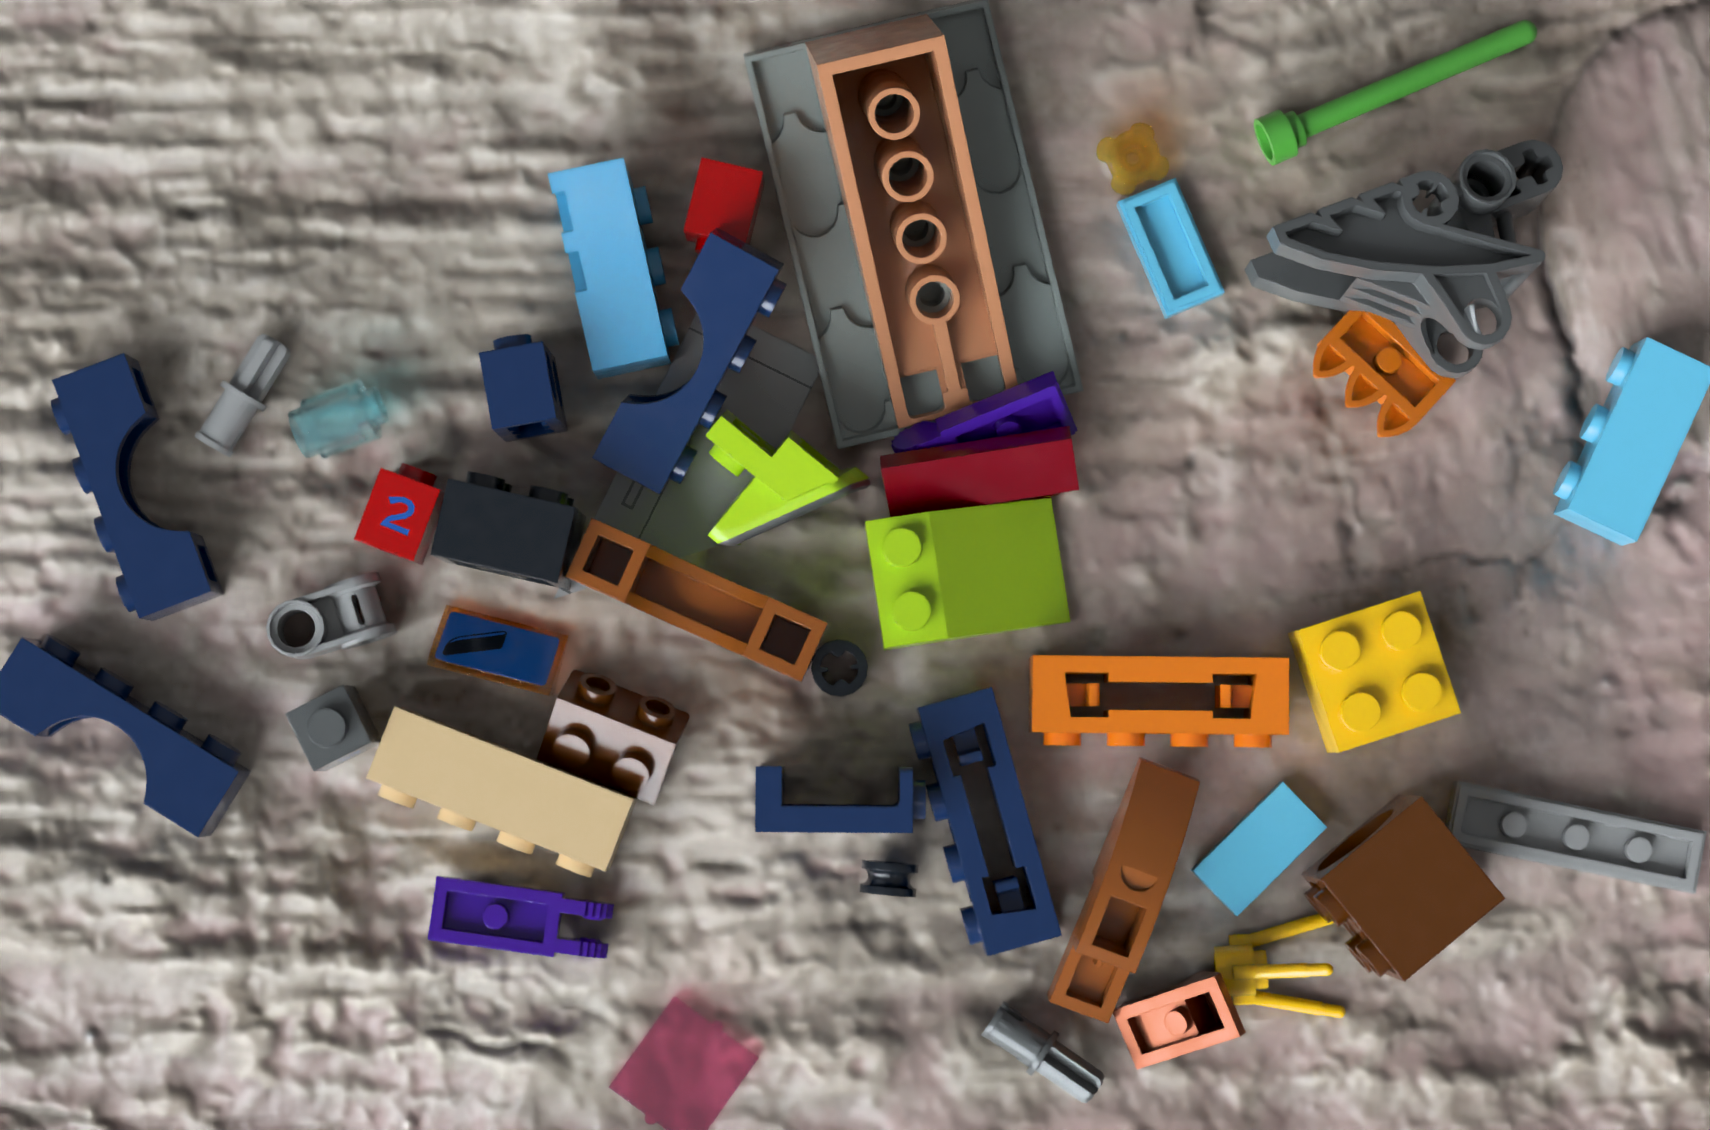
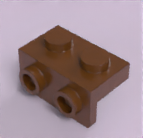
[537,670,690,805]

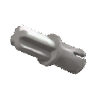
[195,334,291,457]

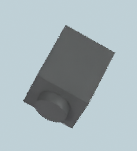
[285,685,381,771]

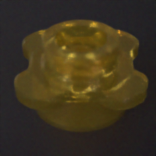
[1096,122,1169,195]

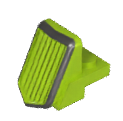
[705,409,871,546]

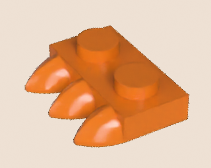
[1313,310,1456,437]

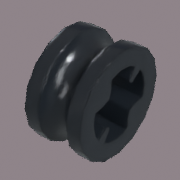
[811,639,868,697]
[860,860,919,897]

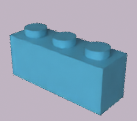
[1553,337,1710,546]

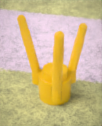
[1214,913,1346,1018]

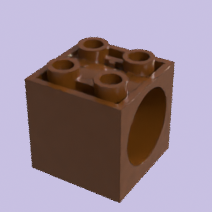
[1301,794,1505,982]

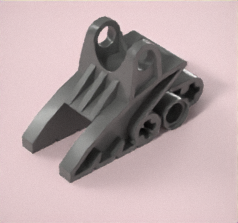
[1244,140,1563,378]

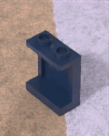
[755,766,926,833]

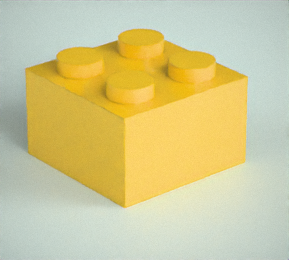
[1288,591,1461,753]

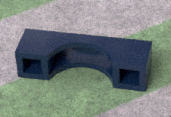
[592,228,787,494]
[51,353,224,621]
[0,634,251,837]

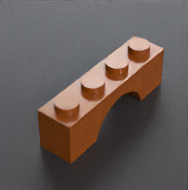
[565,518,828,683]

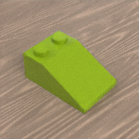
[865,498,1071,651]

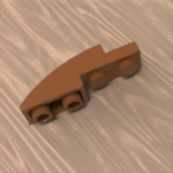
[1047,757,1200,1023]

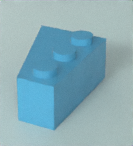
[548,157,679,379]

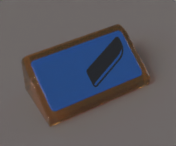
[426,605,569,697]

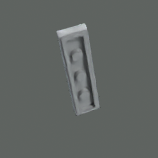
[1445,781,1707,894]

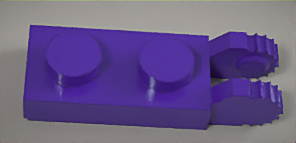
[891,371,1078,453]
[428,875,614,959]

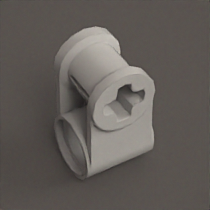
[266,572,397,660]

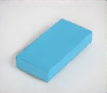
[1116,178,1225,319]
[1191,781,1327,916]

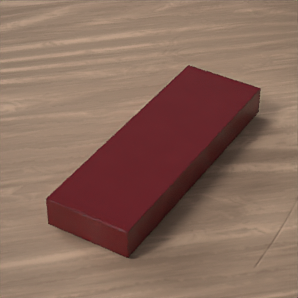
[880,426,1079,517]

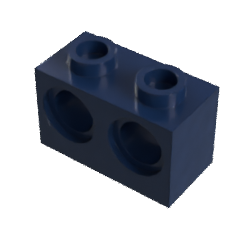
[479,334,568,442]

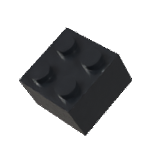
[430,471,586,590]

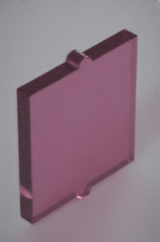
[609,996,759,1130]

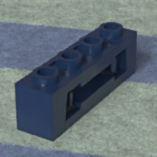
[908,687,1062,956]

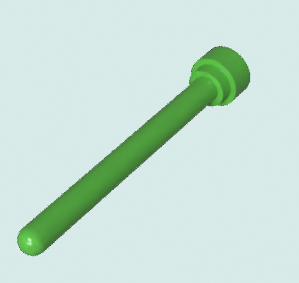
[1253,20,1537,166]

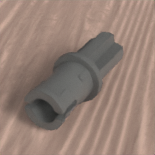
[981,1001,1105,1103]

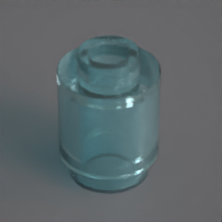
[288,379,388,459]

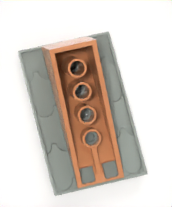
[743,0,1084,449]

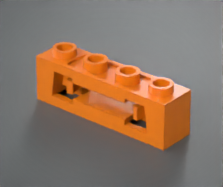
[1029,655,1289,748]

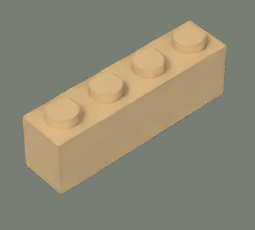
[366,706,637,878]

